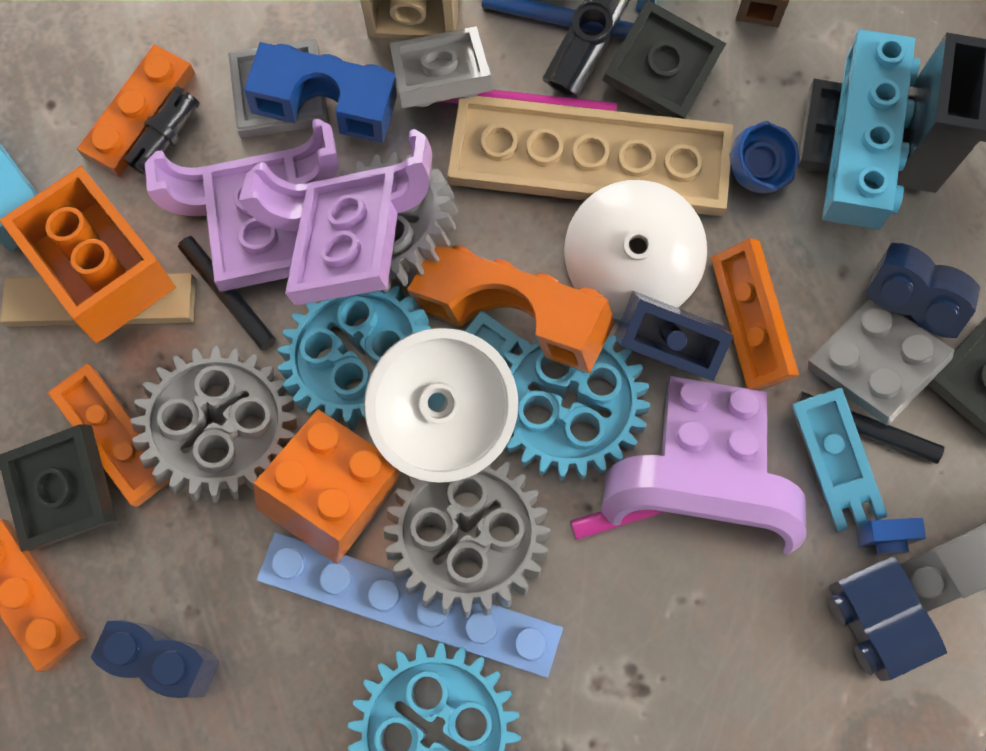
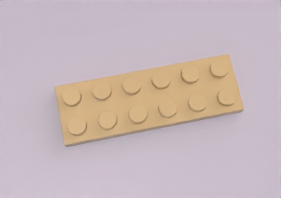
[447,96,734,216]

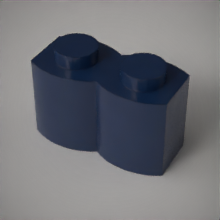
[866,243,980,338]
[828,556,947,681]
[91,620,219,698]

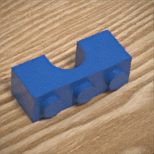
[244,42,397,144]

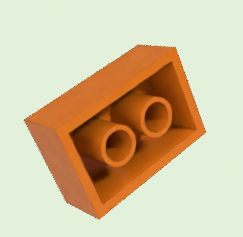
[0,166,176,344]

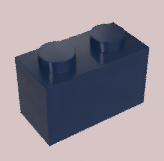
[615,291,734,382]

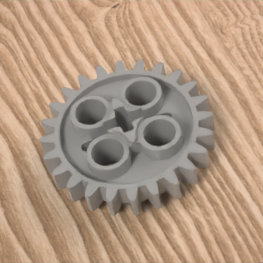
[340,152,458,294]
[131,346,297,503]
[384,462,550,618]

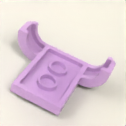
[145,119,339,292]
[239,129,432,306]
[601,376,806,555]

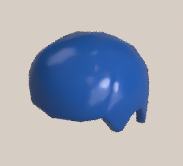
[729,121,800,194]

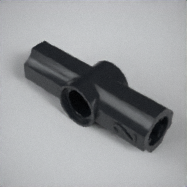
[543,0,630,99]

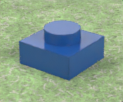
[856,518,926,555]

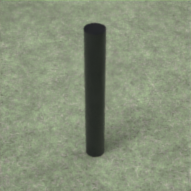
[178,236,276,351]
[796,391,944,464]

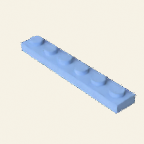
[257,532,563,678]

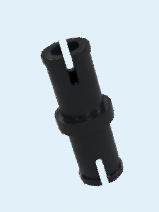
[123,86,200,176]

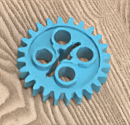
[278,285,431,430]
[504,329,650,481]
[348,643,521,751]

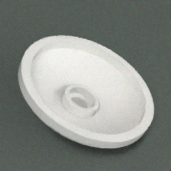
[564,180,707,321]
[364,328,518,483]

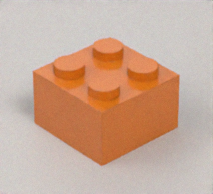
[253,409,399,564]

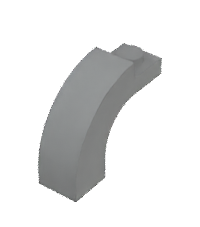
[900,523,986,612]

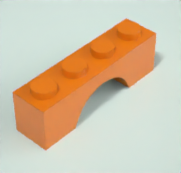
[407,245,615,374]

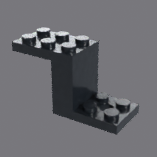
[798,32,986,193]

